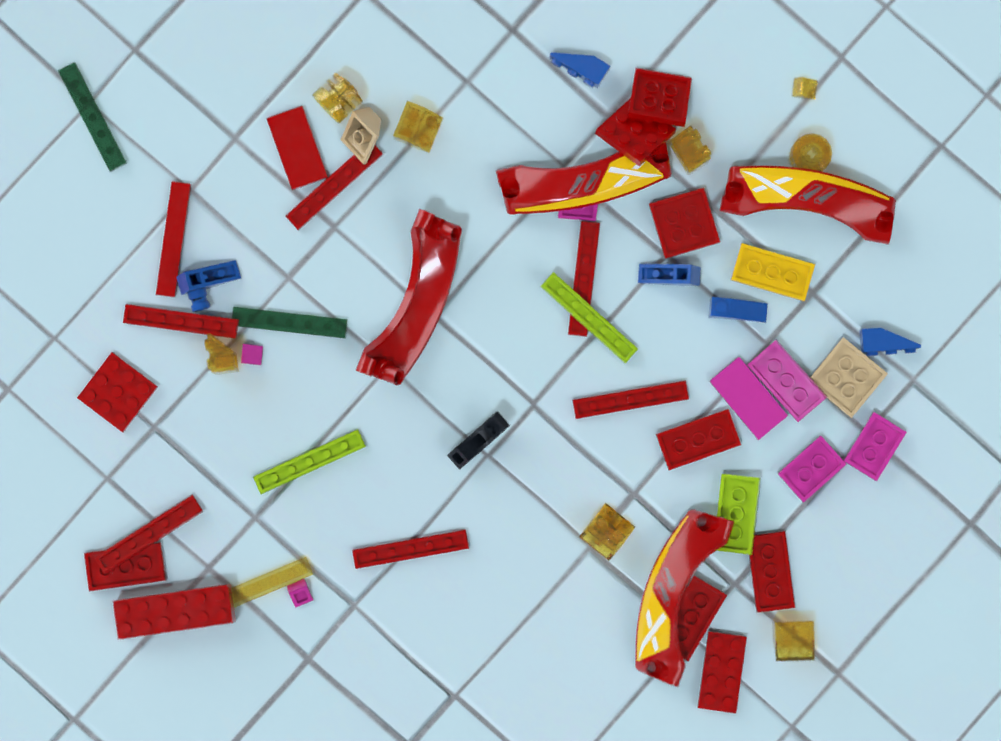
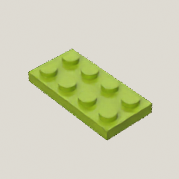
[716,474,761,555]

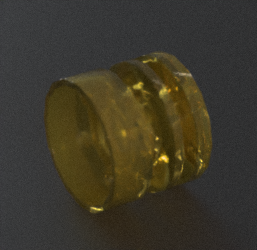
[312,72,363,124]
[788,133,832,172]

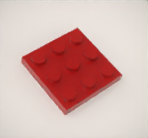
[628,68,692,127]
[595,98,676,167]
[649,188,720,259]
[77,352,158,433]

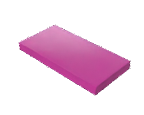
[747,339,827,422]
[709,357,788,440]

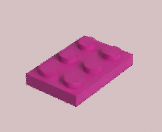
[843,412,907,481]
[778,436,846,503]

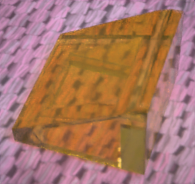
[792,77,817,100]

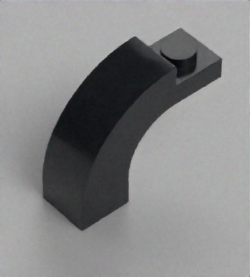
[447,411,510,470]

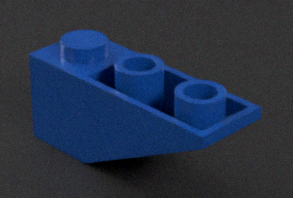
[549,52,610,88]
[859,328,921,356]

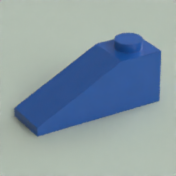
[176,260,241,295]
[638,264,701,286]
[709,297,768,323]

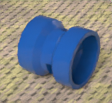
[187,289,211,312]

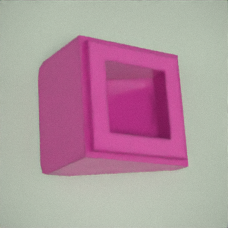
[241,344,263,365]
[287,579,313,608]

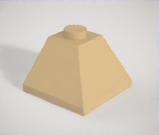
[341,107,381,164]

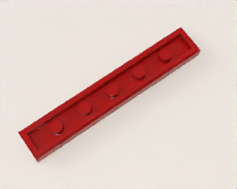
[285,145,383,231]
[156,182,191,298]
[568,221,600,337]
[123,304,239,339]
[572,380,689,419]
[94,495,203,574]
[352,530,469,569]

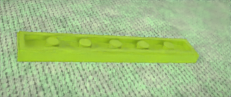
[540,272,638,363]
[253,429,366,494]

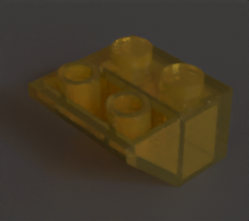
[393,101,443,153]
[669,126,712,175]
[204,334,239,375]
[579,503,635,561]
[772,620,815,661]

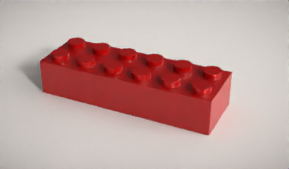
[113,584,236,640]

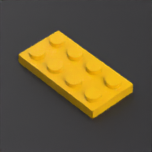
[731,243,815,302]

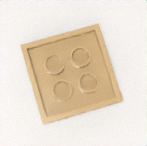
[810,337,888,418]

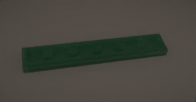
[58,62,127,172]
[232,307,348,339]

